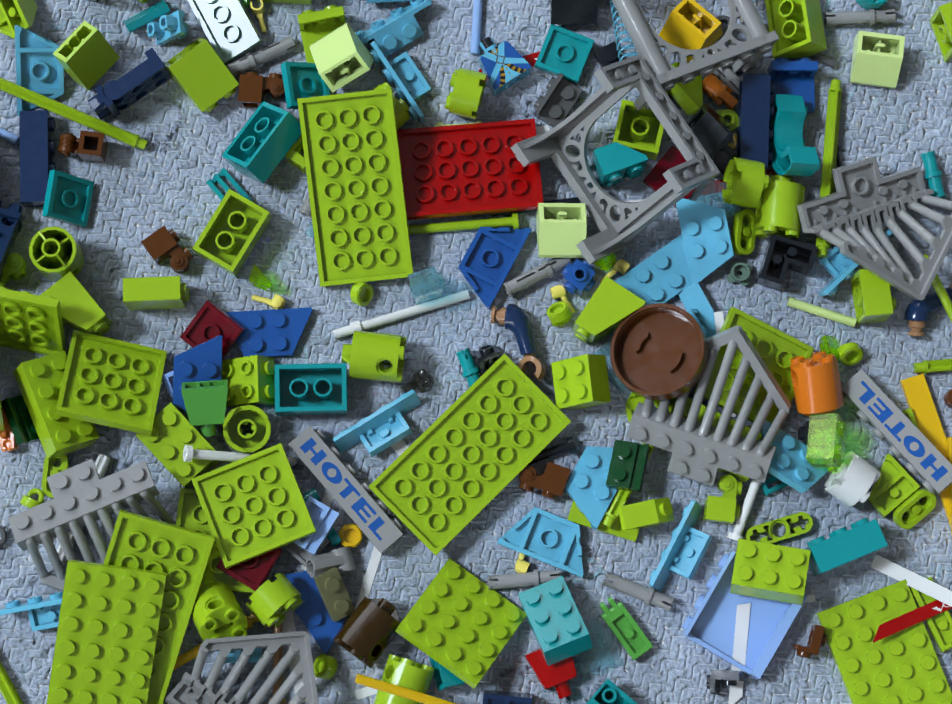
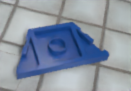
[458,227,532,309]
[225,307,312,358]
[173,335,222,427]
[273,571,348,654]

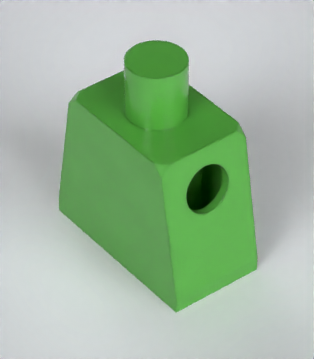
[181,379,228,437]

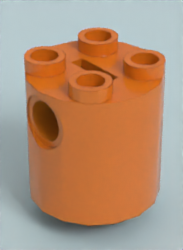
[789,351,844,419]

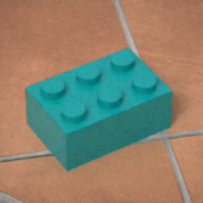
[221,101,301,184]
[275,363,348,416]
[805,517,888,576]
[518,576,593,666]

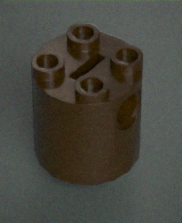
[333,597,401,668]

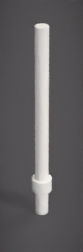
[333,290,470,339]

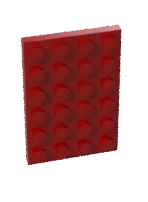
[397,119,544,220]

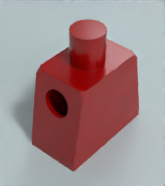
[525,649,577,699]

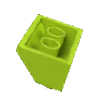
[765,0,827,59]

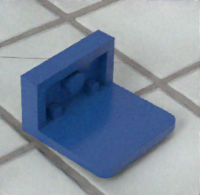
[767,58,818,114]

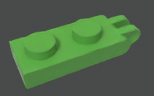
[599,596,653,661]

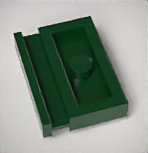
[1,395,40,445]
[606,440,650,492]

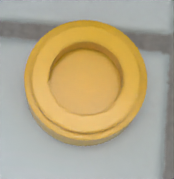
[338,524,363,548]

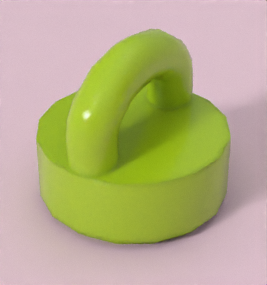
[350,282,374,306]
[546,301,572,327]
[837,342,863,366]
[20,488,45,508]
[313,654,338,679]

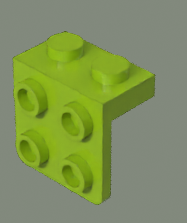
[297,5,346,63]
[221,355,275,407]

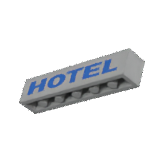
[842,369,952,495]
[288,426,404,555]

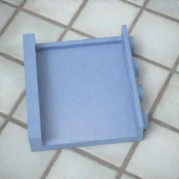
[681,551,808,680]

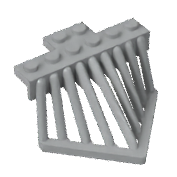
[797,157,952,300]
[627,325,791,486]
[8,459,176,591]
[165,631,319,704]

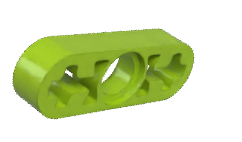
[745,512,813,544]

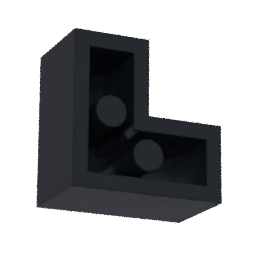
[756,234,818,290]

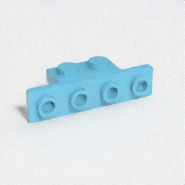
[355,0,432,57]
[369,41,432,124]
[818,229,892,297]
[678,282,716,338]
[333,389,421,457]
[649,500,712,592]
[0,591,63,632]

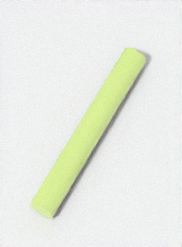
[787,297,857,327]

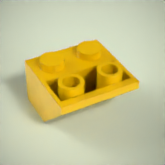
[659,0,723,63]

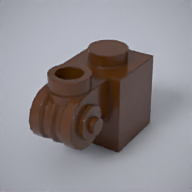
[238,72,285,109]
[58,131,108,163]
[141,226,194,274]
[518,462,571,501]

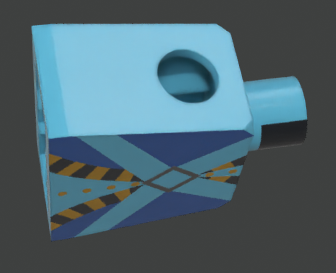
[479,37,531,96]

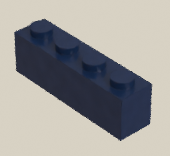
[737,74,774,169]
[19,110,56,208]

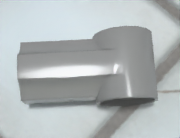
[305,546,356,578]

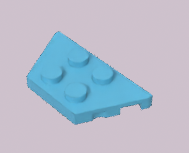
[15,25,64,116]
[676,198,735,284]
[615,235,691,306]
[759,420,835,493]
[564,446,618,530]
[497,507,584,578]

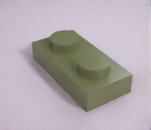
[313,567,355,622]

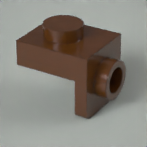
[791,624,827,659]

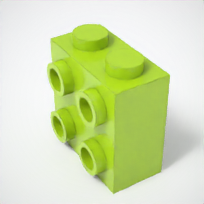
[53,21,120,91]

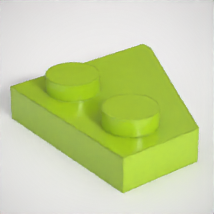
[868,453,920,519]

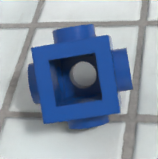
[562,259,596,296]

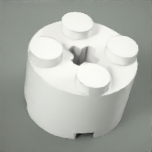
[824,451,881,508]

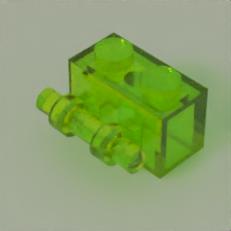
[806,413,847,473]

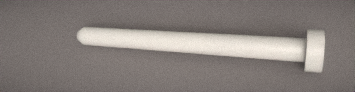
[183,445,297,466]
[727,479,761,542]

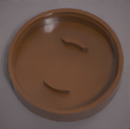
[610,303,708,401]

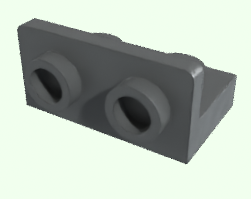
[534,73,583,128]

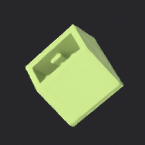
[309,22,374,93]
[850,31,905,89]
[536,203,587,258]

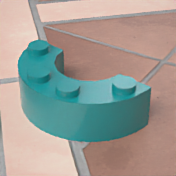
[769,94,821,177]

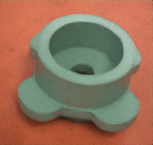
[727,260,753,286]

